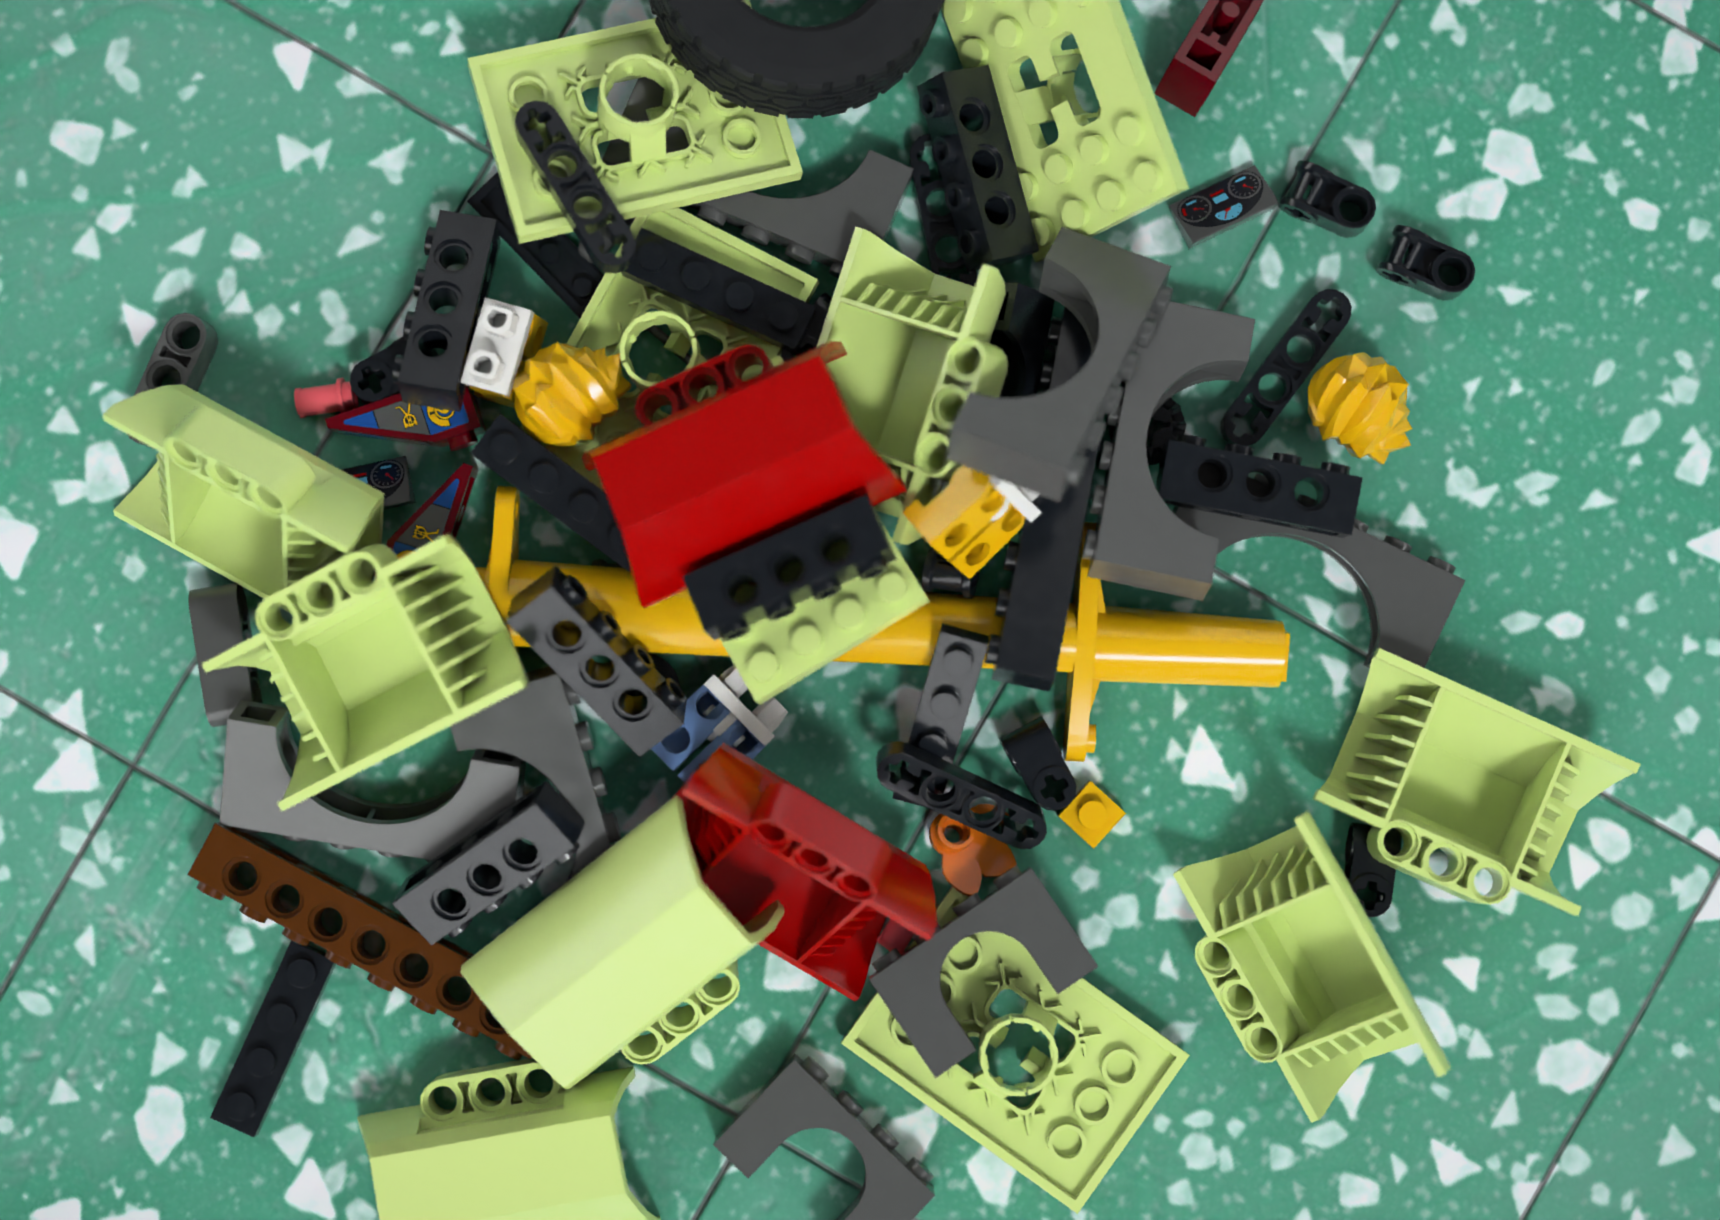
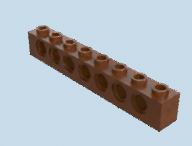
[187,823,532,1060]

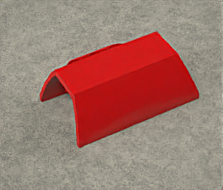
[582,341,907,609]
[669,742,937,1001]

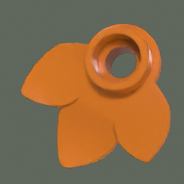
[929,804,1017,896]

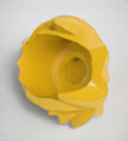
[513,342,632,446]
[1308,352,1413,464]

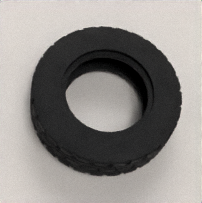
[649,0,944,118]

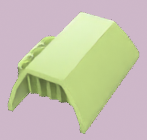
[816,226,1008,545]
[103,384,384,614]
[202,534,529,811]
[1312,648,1641,916]
[460,795,784,1089]
[1173,811,1451,1123]
[357,1058,661,1220]

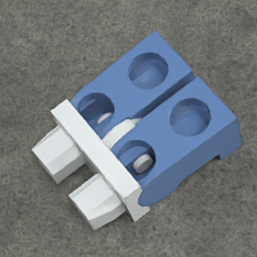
[651,665,788,783]

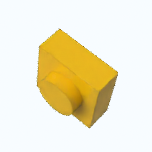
[1057,780,1126,849]

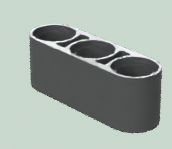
[127,313,218,448]
[188,583,263,727]

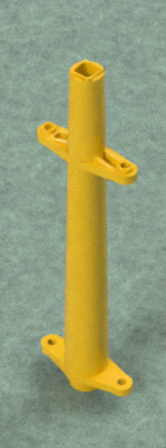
[476,486,1290,762]

